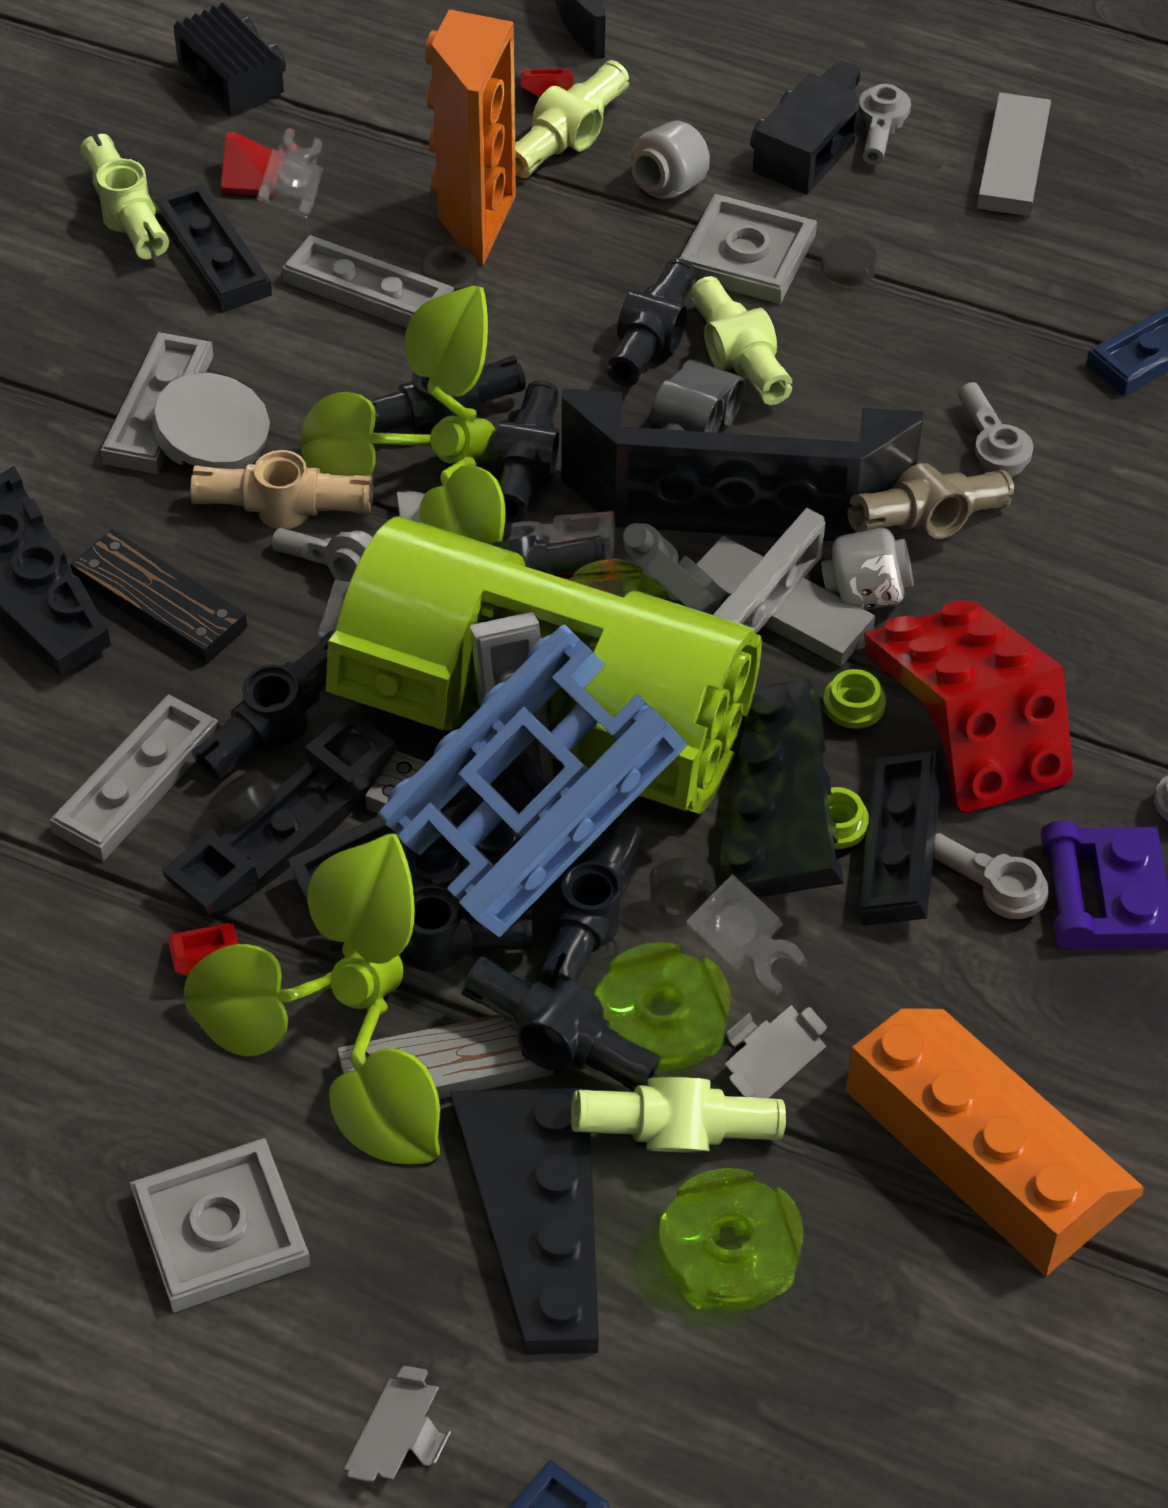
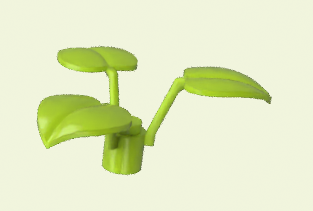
[300,286,505,544]
[183,834,441,1165]

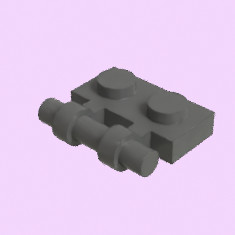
[623,523,728,615]

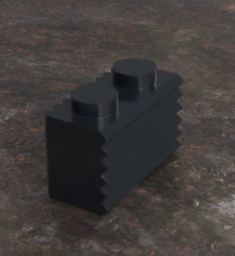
[173,2,286,116]

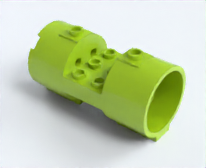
[326,516,762,814]

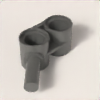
[650,360,745,433]

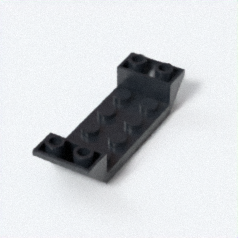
[561,388,923,541]

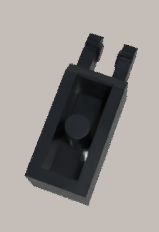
[750,61,861,195]

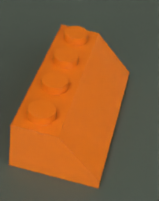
[425,9,516,266]
[845,1008,1145,1277]

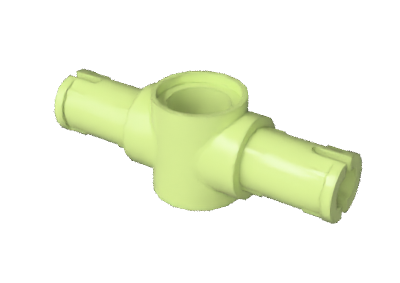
[515,60,629,178]
[80,134,169,259]
[690,276,793,405]
[571,1077,786,1153]

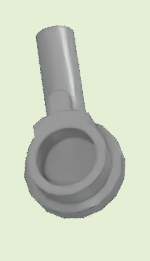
[859,84,911,165]
[958,382,1034,477]
[272,528,373,587]
[933,833,1048,919]

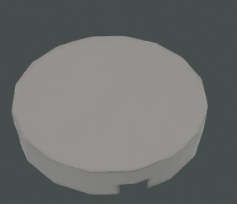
[151,373,270,469]

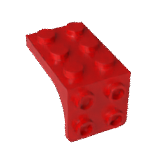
[864,600,1073,813]

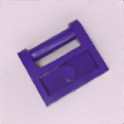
[1040,820,1168,950]

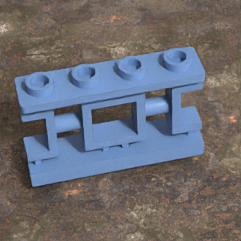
[377,625,688,937]

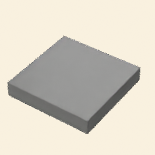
[679,194,817,304]
[130,1138,311,1313]

